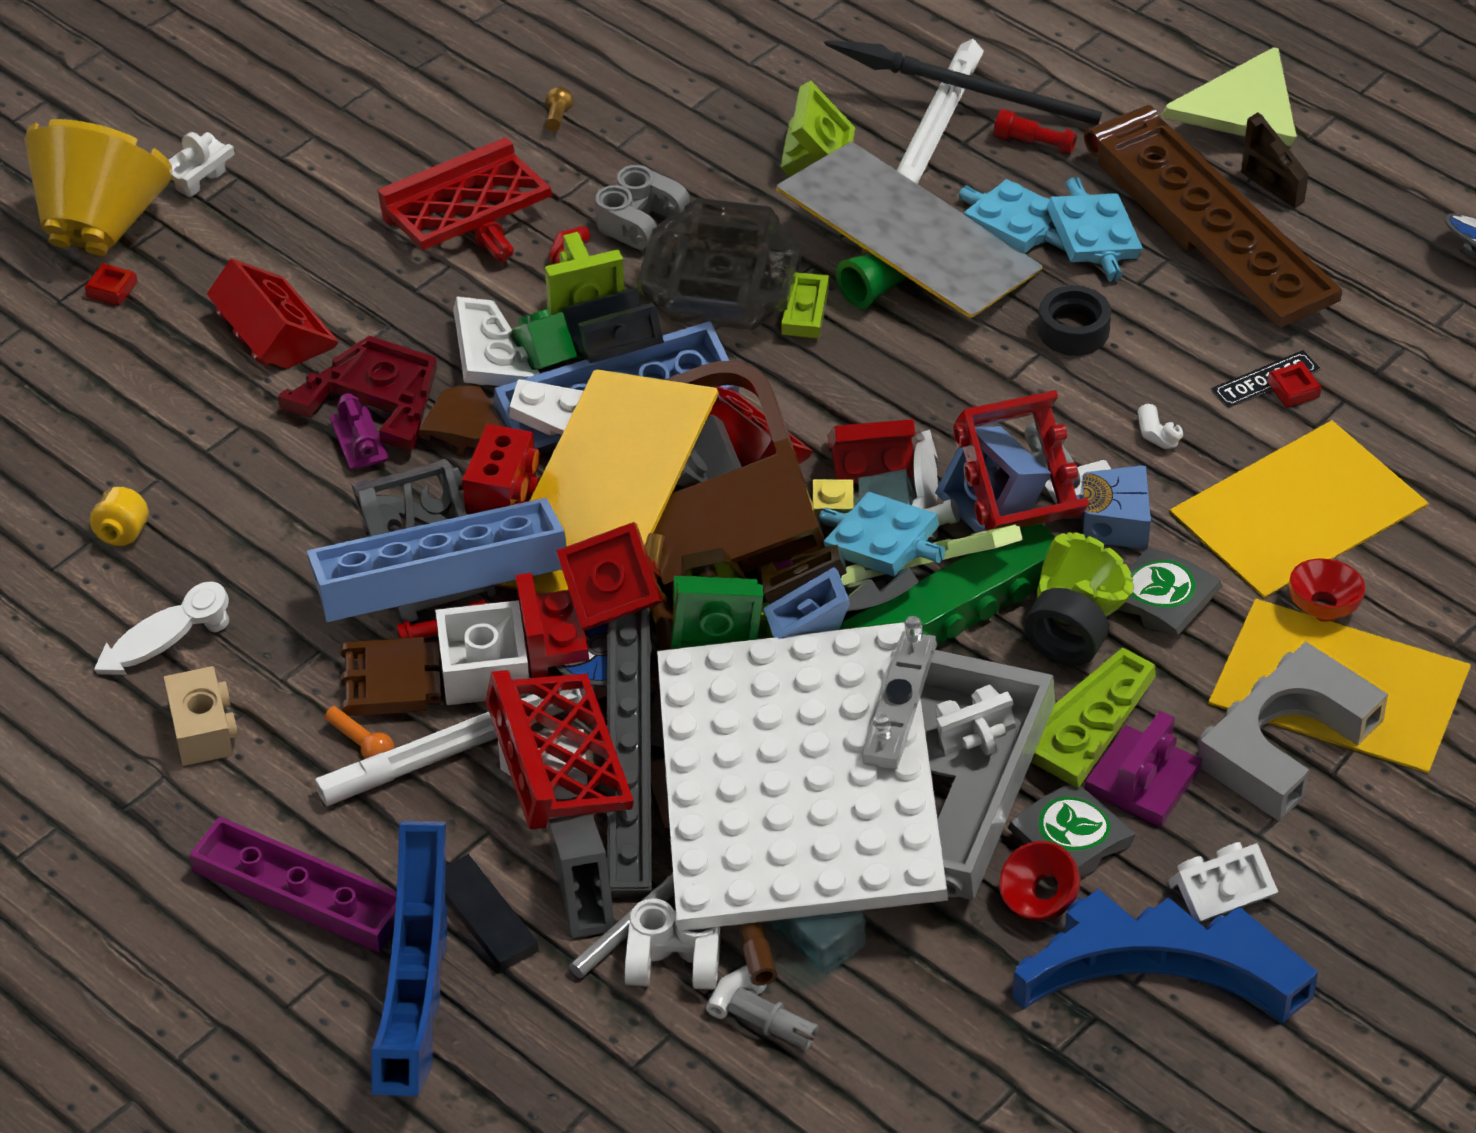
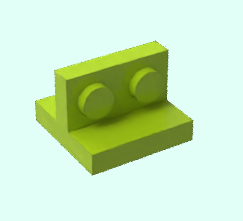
[781,80,855,177]
[545,232,625,321]

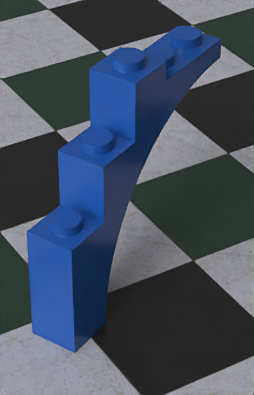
[371,821,447,1096]
[1012,889,1318,1023]

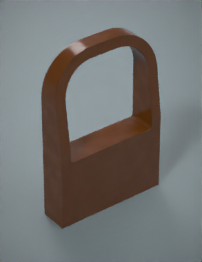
[653,361,825,601]

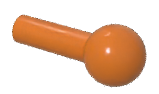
[324,705,395,759]

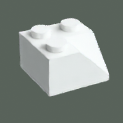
[435,600,530,705]

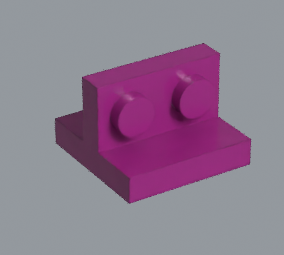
[1085,711,1202,827]

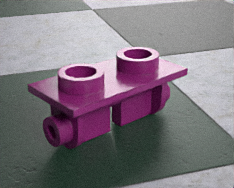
[329,394,389,470]

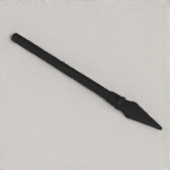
[824,40,1102,125]

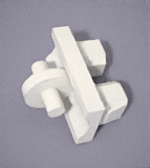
[169,132,235,197]
[935,685,1016,756]

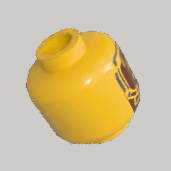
[89,487,149,546]

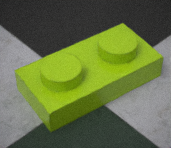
[782,272,829,338]

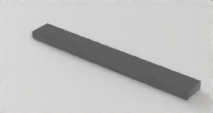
[607,607,652,898]

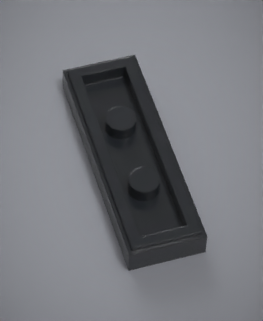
[445,854,539,971]

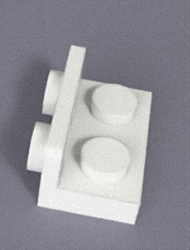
[1168,842,1278,923]

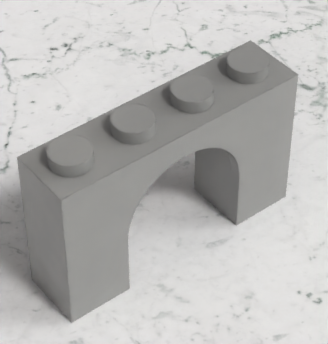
[1197,642,1388,822]

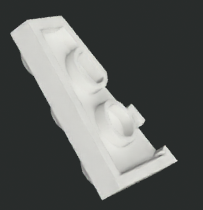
[453,297,540,386]
[509,379,583,436]

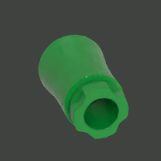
[836,252,908,309]

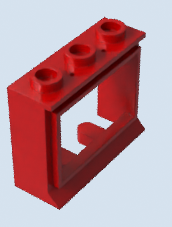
[953,390,1089,531]

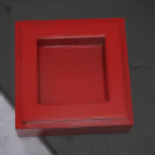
[85,263,138,306]
[1267,361,1322,408]

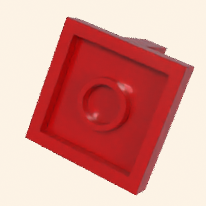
[827,419,916,485]
[556,522,663,631]
[515,572,589,678]

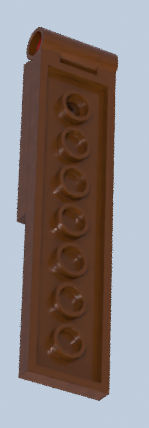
[1084,105,1342,328]

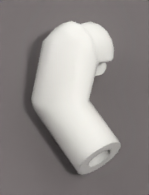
[1138,404,1183,449]
[706,965,767,1019]

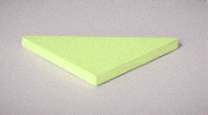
[1162,47,1297,147]

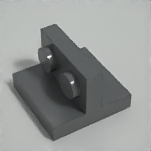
[672,414,741,493]

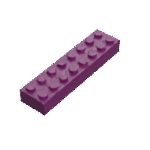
[189,816,397,953]

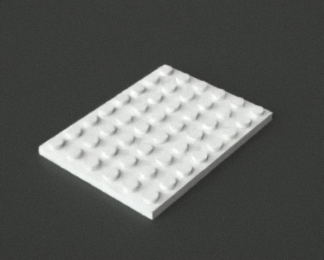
[657,622,948,931]

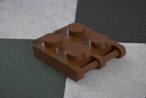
[341,637,441,716]

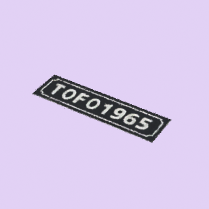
[1211,350,1321,408]

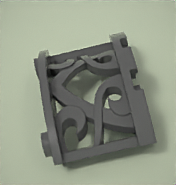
[351,459,496,623]

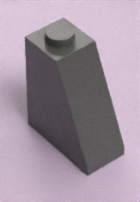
[547,814,615,939]

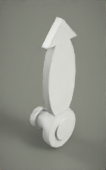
[912,430,960,542]
[94,581,229,675]

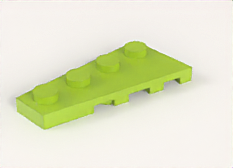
[1031,647,1156,789]

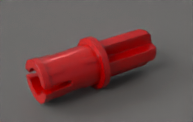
[465,215,514,263]

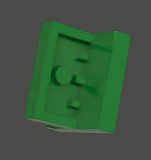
[671,576,763,649]

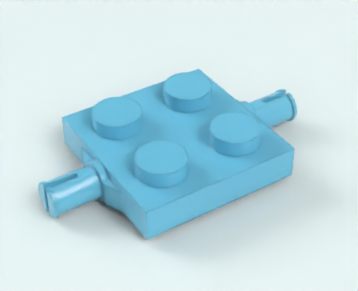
[1047,177,1143,282]
[959,179,1065,254]
[819,491,945,577]

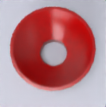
[1289,558,1366,622]
[999,841,1080,921]

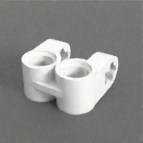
[625,899,721,990]

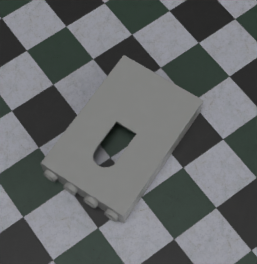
[920,650,1055,900]

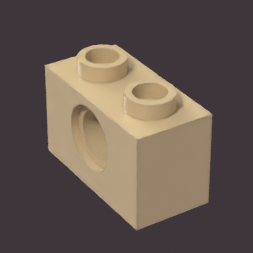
[164,666,238,766]

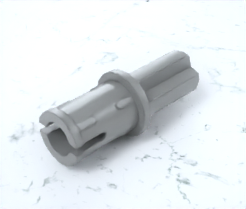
[728,988,819,1052]

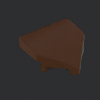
[417,384,506,457]

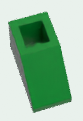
[511,309,577,370]

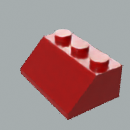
[206,258,339,369]
[707,386,813,467]

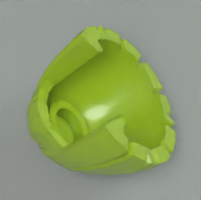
[1037,532,1134,626]

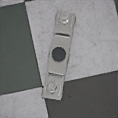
[862,616,937,769]

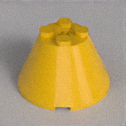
[25,119,173,256]

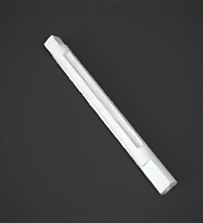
[897,39,984,184]
[315,686,607,807]

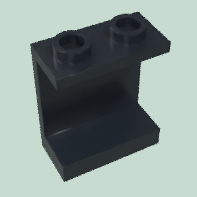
[563,288,664,363]

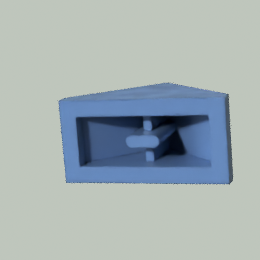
[763,567,850,639]

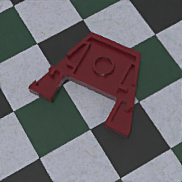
[278,336,437,452]

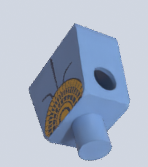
[1057,466,1151,549]

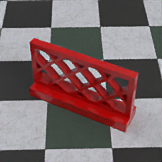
[377,137,552,250]
[485,670,634,830]

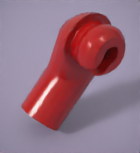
[548,226,590,265]

